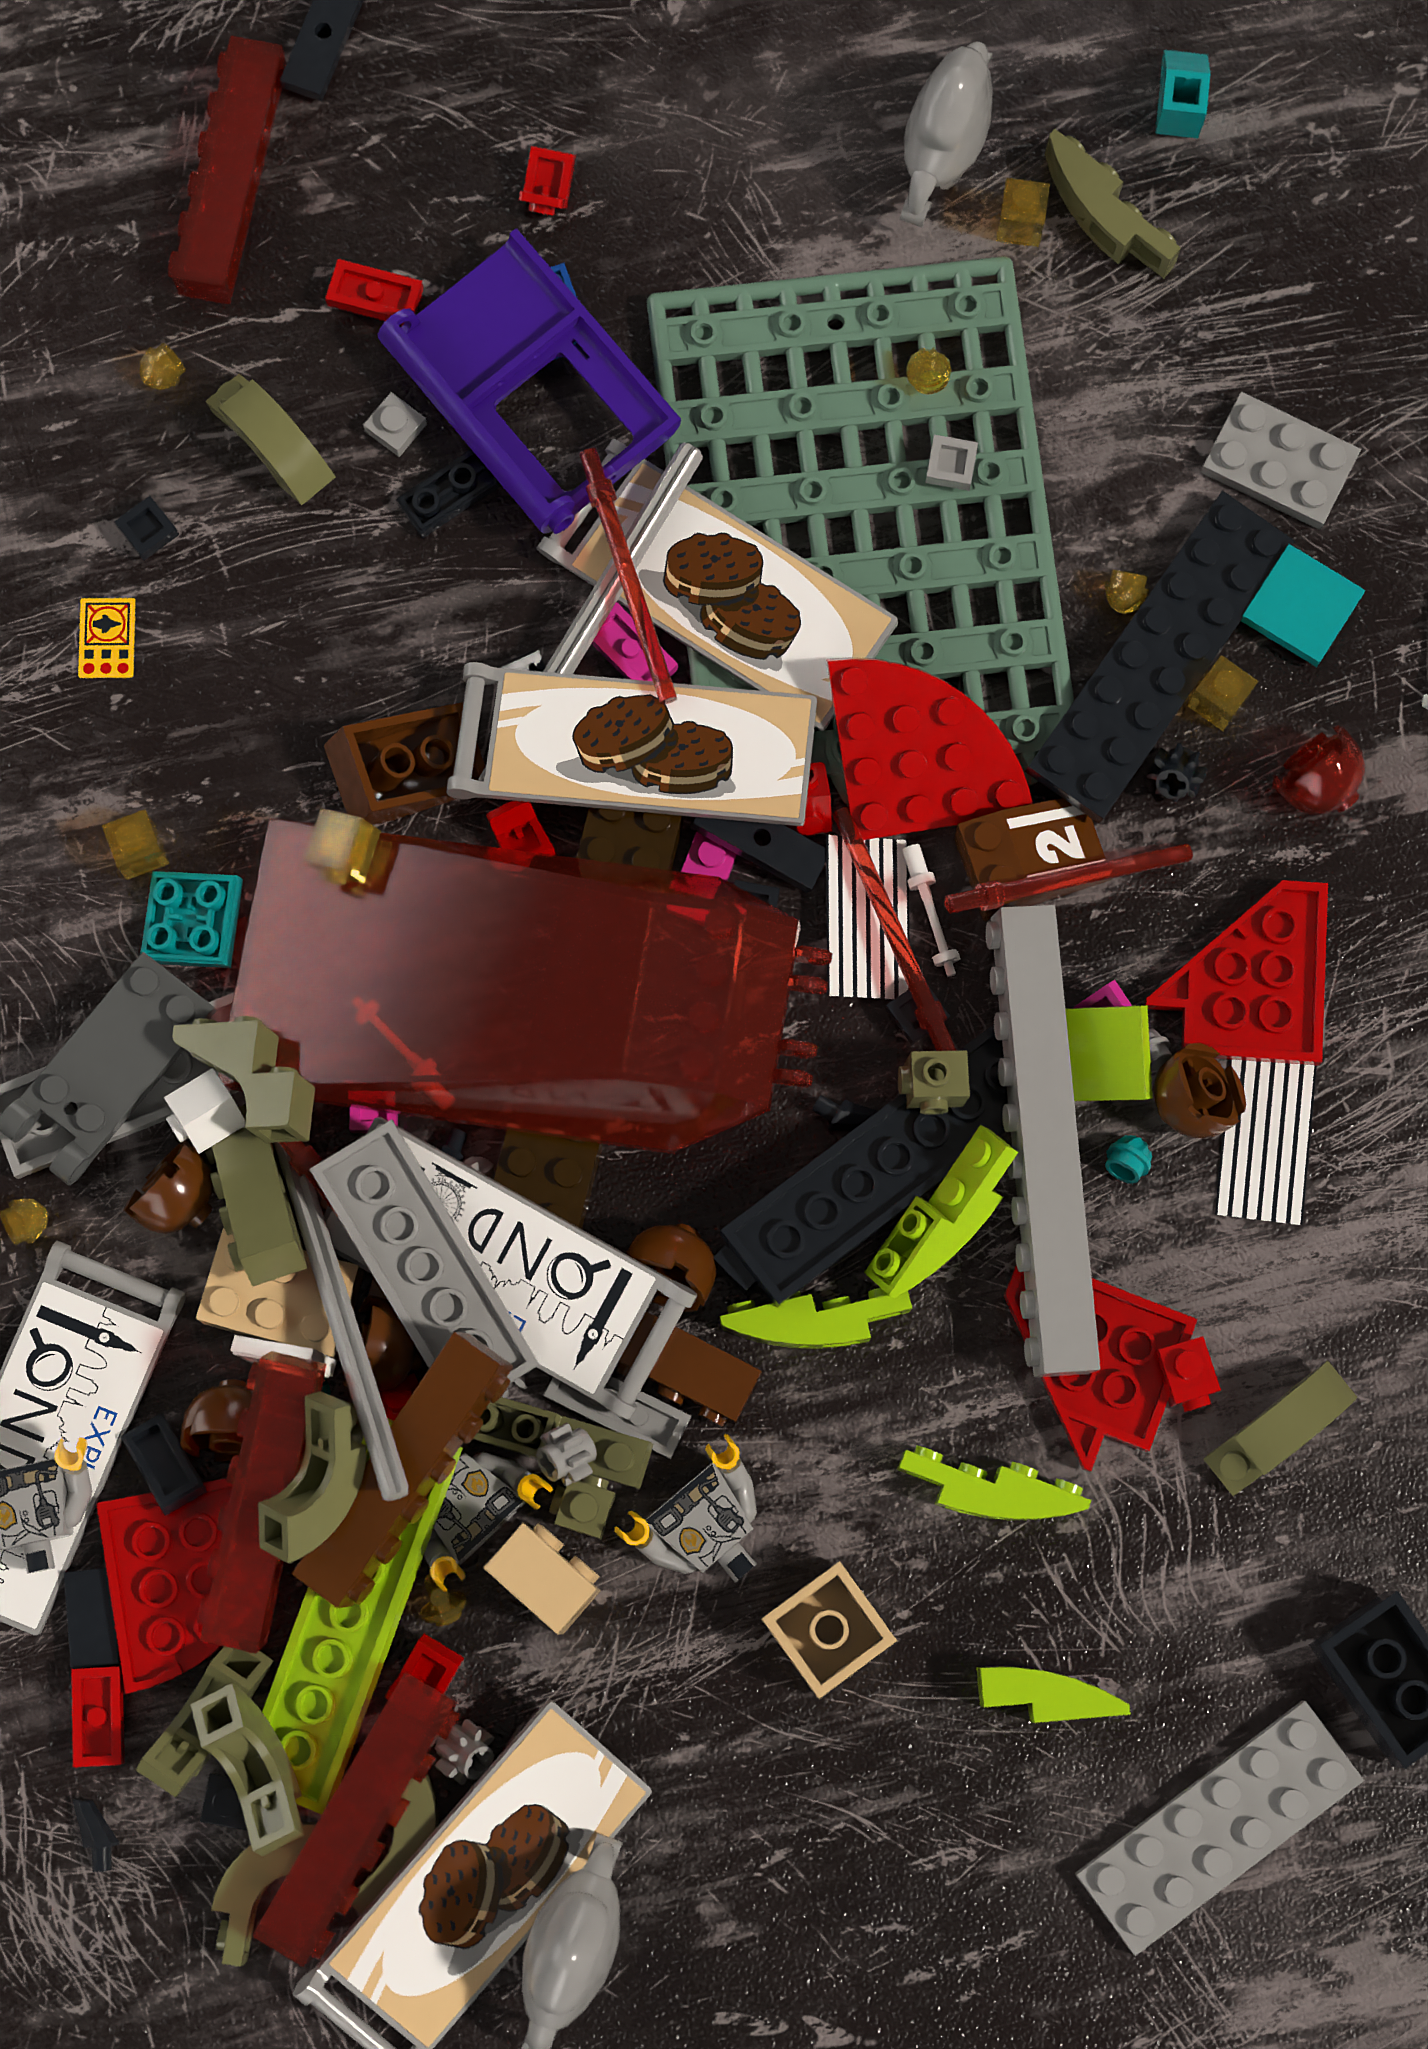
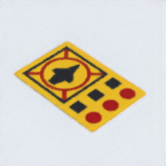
[78,598,135,678]

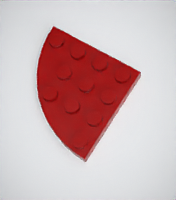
[826,657,1032,842]
[96,1467,288,1694]

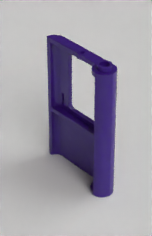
[378,228,681,534]

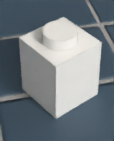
[164,1068,246,1154]

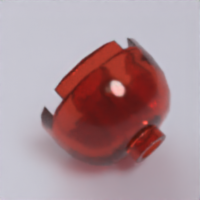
[1273,726,1366,815]

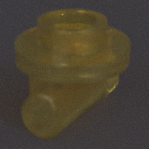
[420,1574,467,1626]

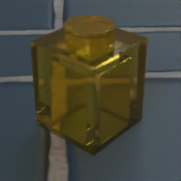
[996,178,1050,247]
[1187,655,1259,731]
[304,808,381,886]
[102,809,170,880]

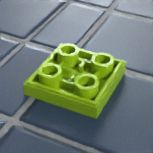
[1065,1005,1153,1101]

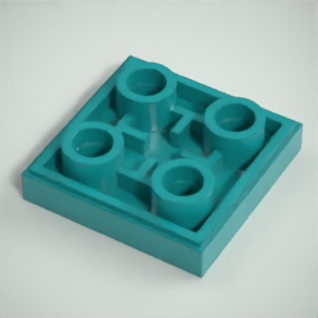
[1241,544,1366,667]
[141,871,243,968]

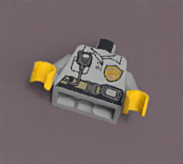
[615,1434,757,1583]
[0,1437,92,1574]
[424,1452,553,1592]

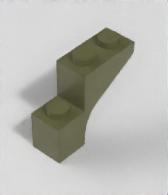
[172,1016,315,1143]

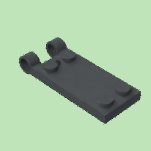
[0,952,217,1185]

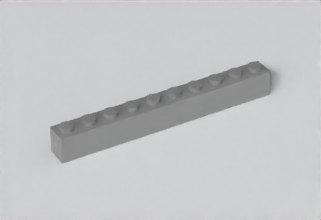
[986,905,1100,1378]

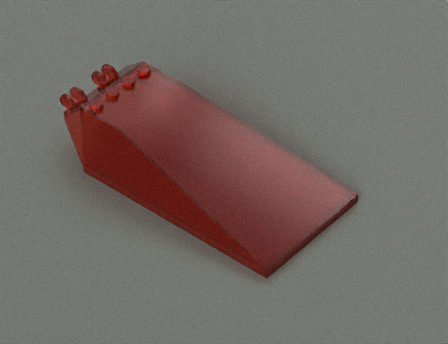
[218,818,833,1154]

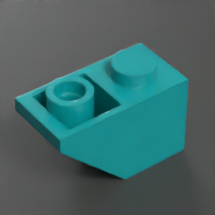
[1155,50,1211,138]

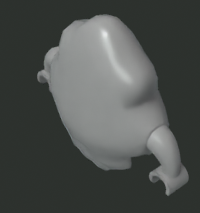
[900,41,993,228]
[522,1833,623,2049]

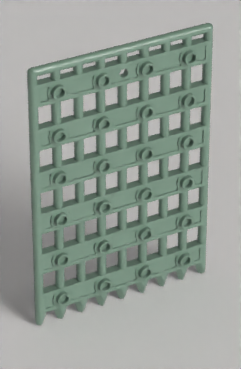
[647,256,1074,805]

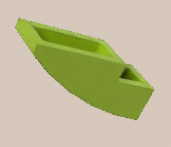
[976,1666,1130,1723]

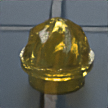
[139,343,186,390]
[906,347,951,394]
[1104,570,1149,614]
[0,1199,48,1245]

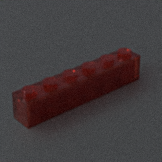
[168,36,287,305]
[197,1351,327,1654]
[252,1671,461,1967]

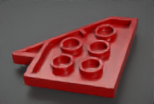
[1144,880,1328,1066]
[1004,1265,1198,1472]

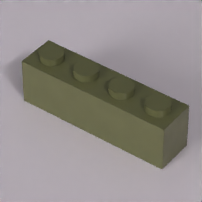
[205,1104,307,1287]

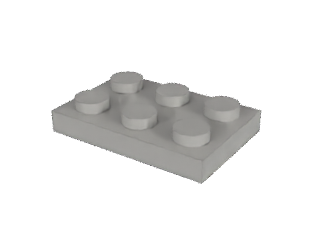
[1200,392,1361,530]

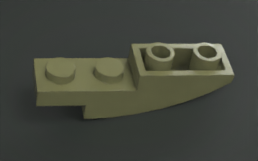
[1045,129,1181,279]
[473,1397,654,1489]

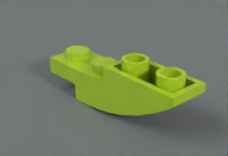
[864,1125,1018,1298]
[720,1288,912,1349]
[897,1445,1092,1520]

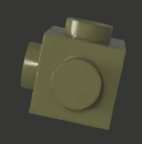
[898,1051,970,1115]
[549,1475,616,1540]

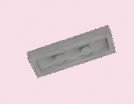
[544,1376,691,1460]

